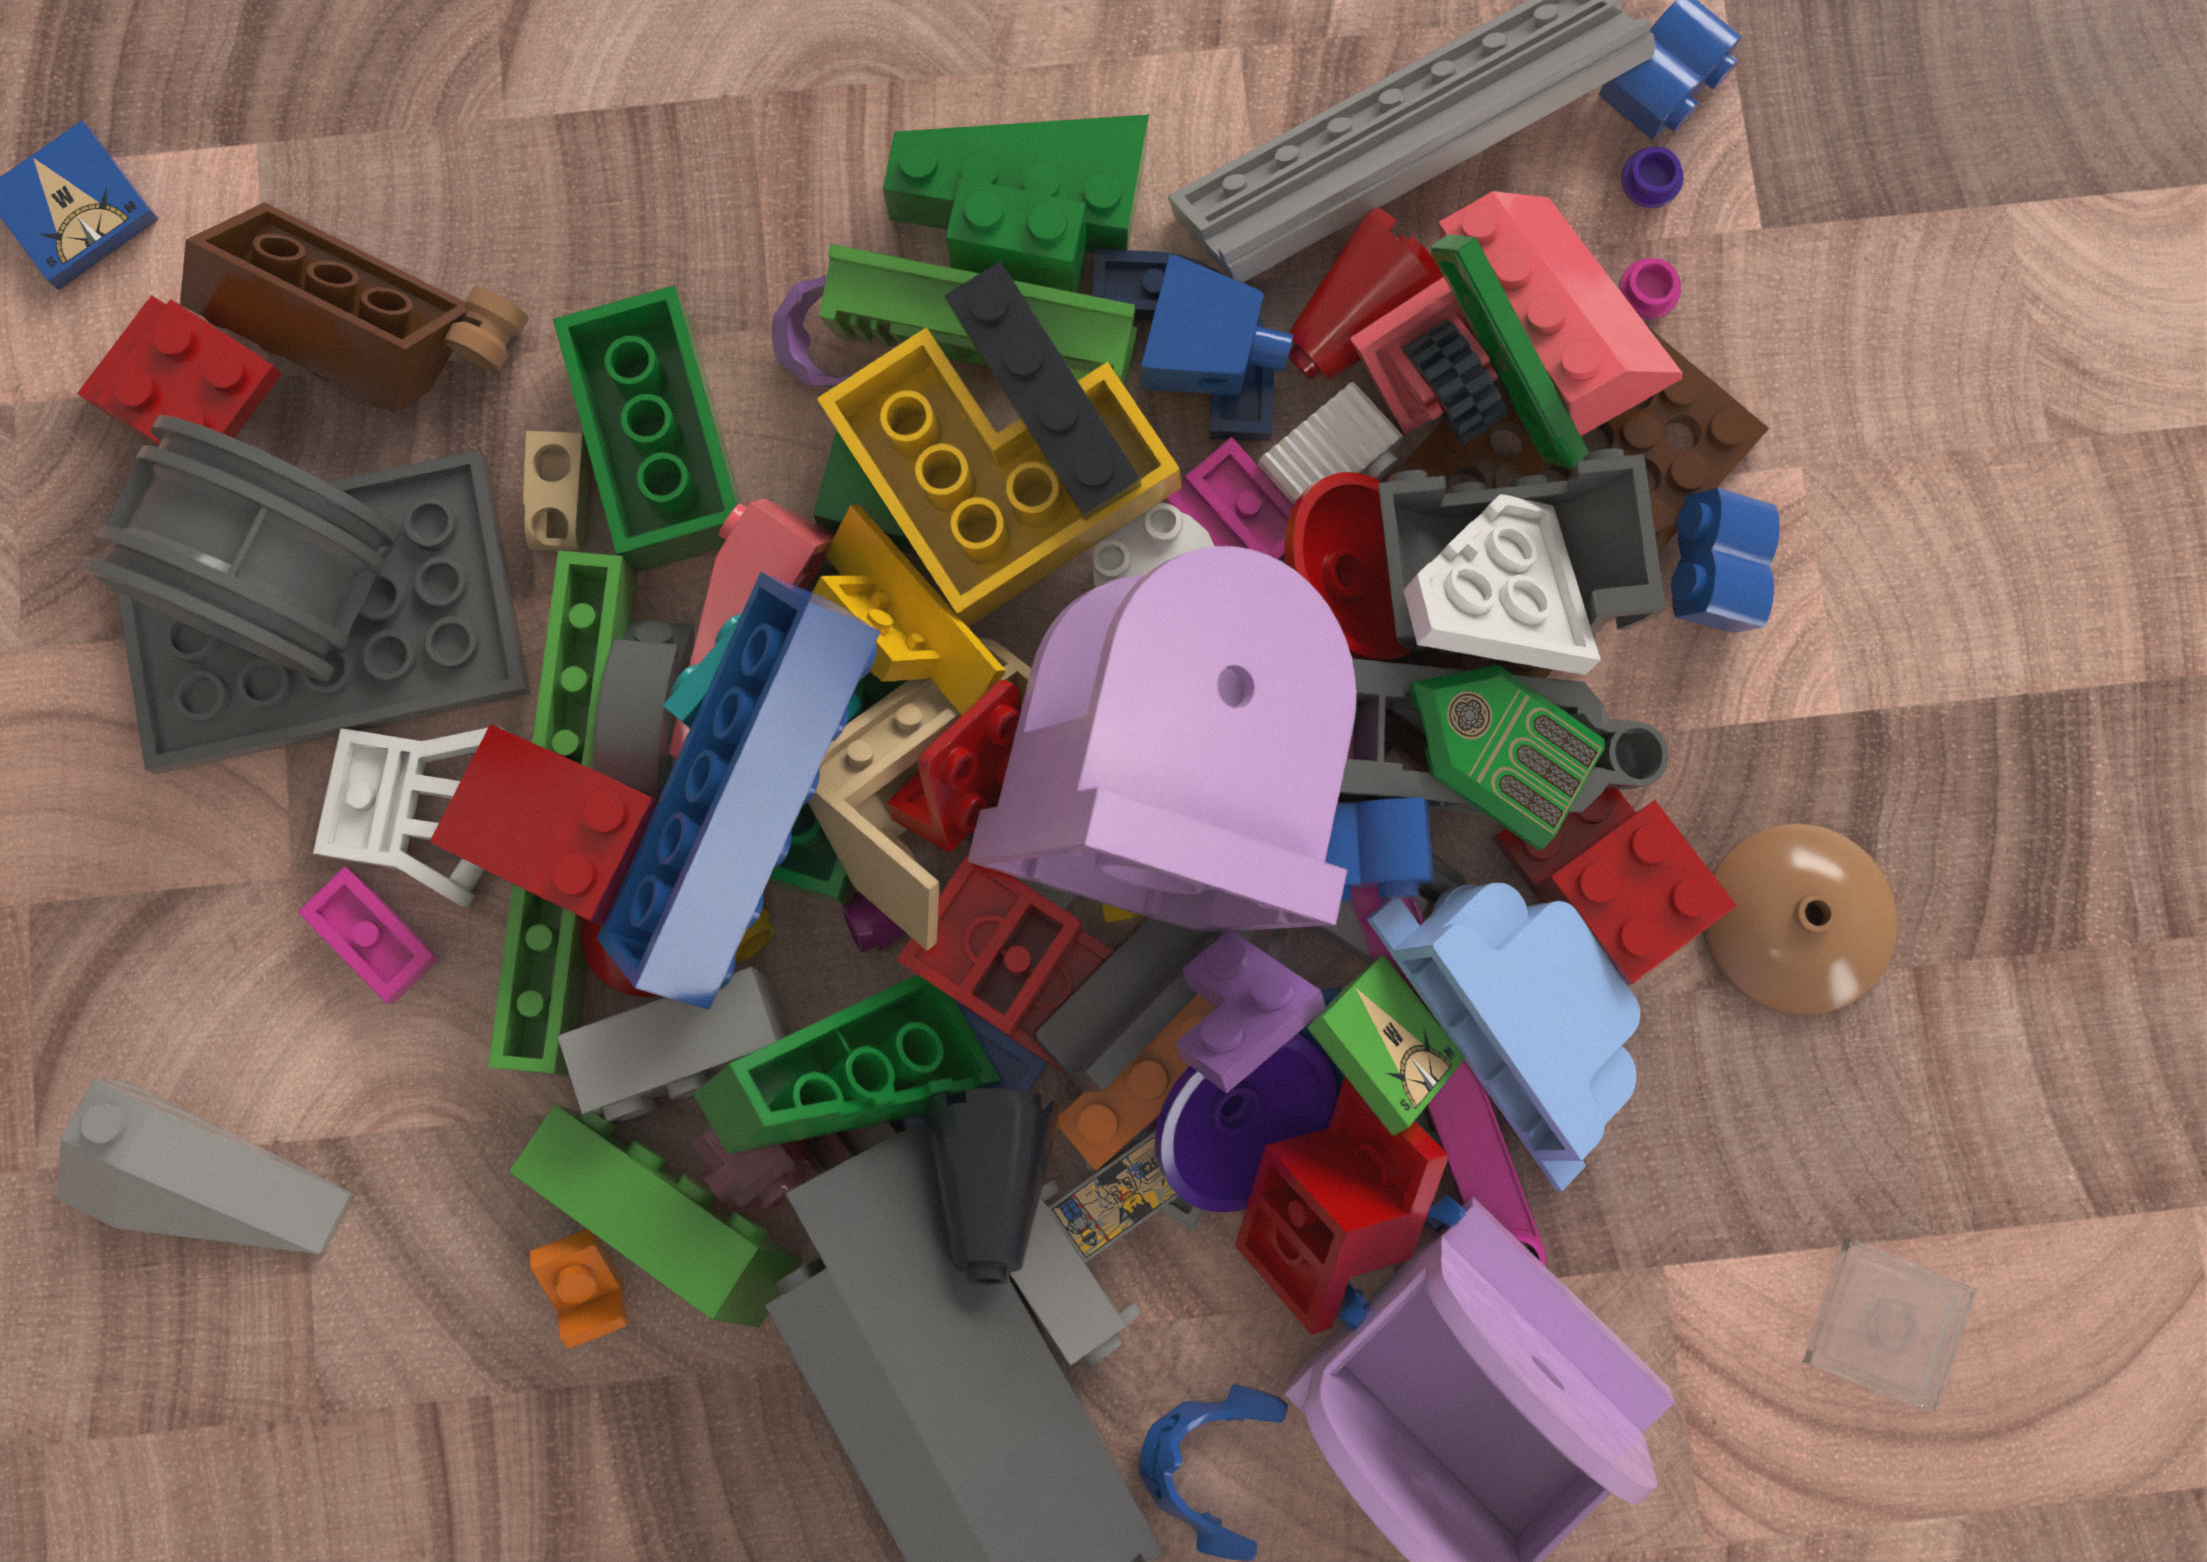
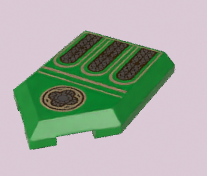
[1409,665,1605,850]

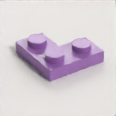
[1176,930,1326,1094]

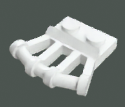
[313,727,505,909]

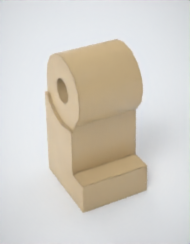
[523,431,593,552]

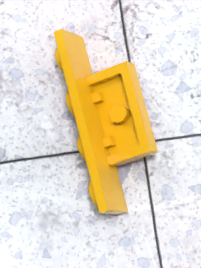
[812,505,1006,715]

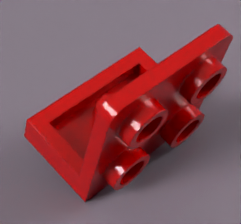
[886,679,1022,853]

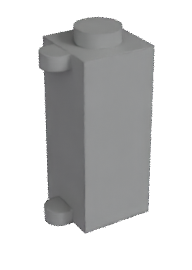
[1010,1179,1142,1366]

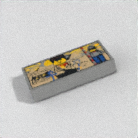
[1048,1130,1179,1263]

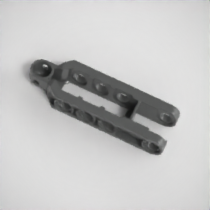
[1338,659,1669,814]

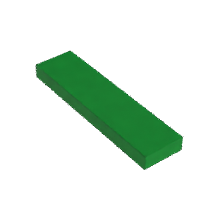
[1430,234,1589,470]

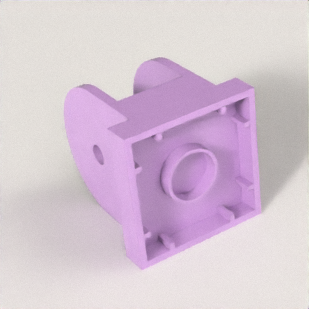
[967,546,1356,933]
[1284,1195,1675,1562]

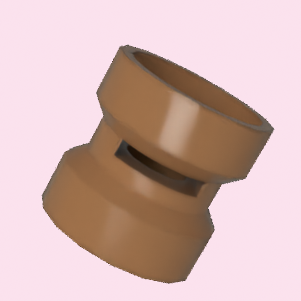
[443,286,529,373]

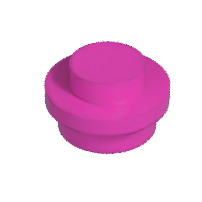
[1618,258,1681,320]

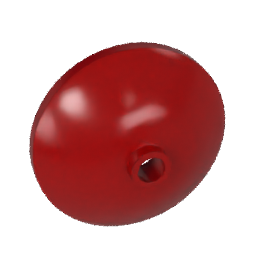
[1285,472,1413,662]

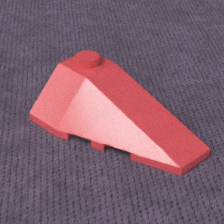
[668,498,835,759]

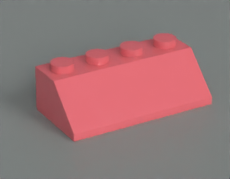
[1438,191,1682,436]

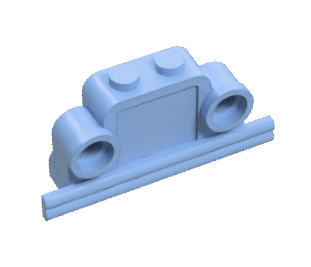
[1366,883,1640,1191]

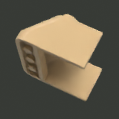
[808,638,1031,951]

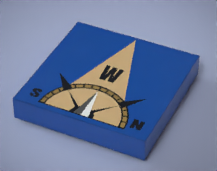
[0,121,159,289]

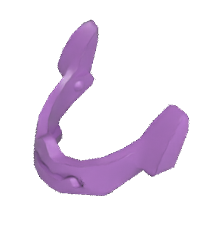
[772,275,853,388]

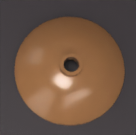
[1704,824,1897,1015]

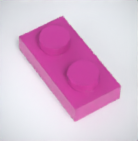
[298,866,440,1004]

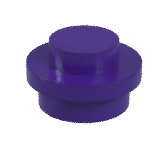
[1621,147,1684,208]

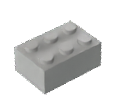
[557,967,790,1123]

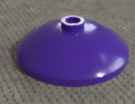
[1155,1034,1337,1212]

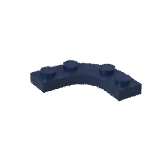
[1092,249,1274,441]

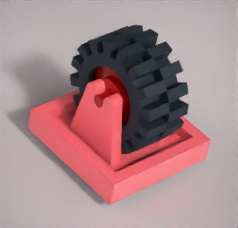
[1350,277,1508,445]

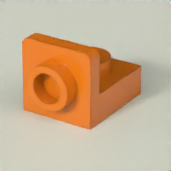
[530,1229,628,1349]

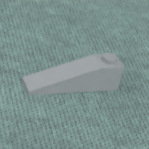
[58,1078,354,1254]

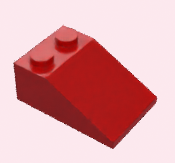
[429,724,658,925]

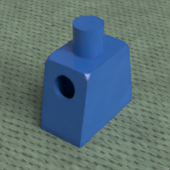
[1140,254,1293,395]

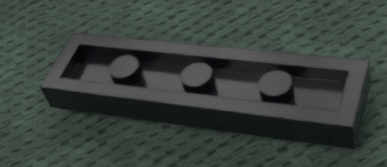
[944,261,1142,521]

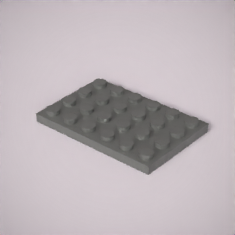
[118,450,530,774]

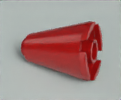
[1288,207,1443,381]

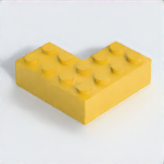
[816,327,1182,627]

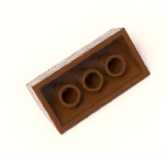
[180,202,466,413]

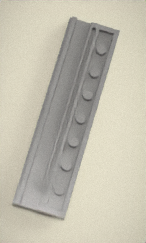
[1168,0,1655,283]

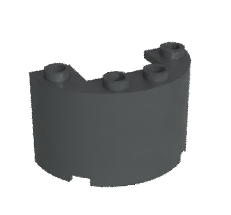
[1378,449,1666,655]

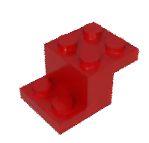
[77,295,282,447]
[1492,789,1737,985]
[896,851,1113,1075]
[1235,1077,1449,1335]

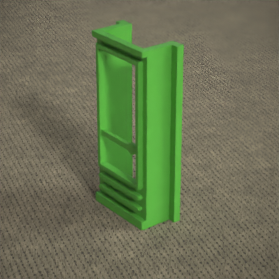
[819,244,1138,388]

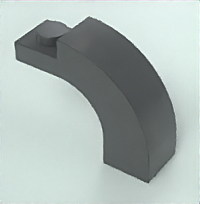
[593,620,695,801]

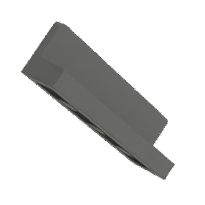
[1033,917,1259,1092]

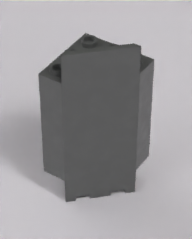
[765,1122,1164,1562]

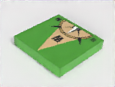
[1307,954,1466,1136]

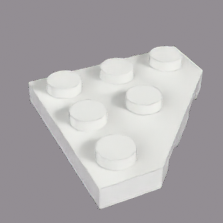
[1403,494,1601,675]

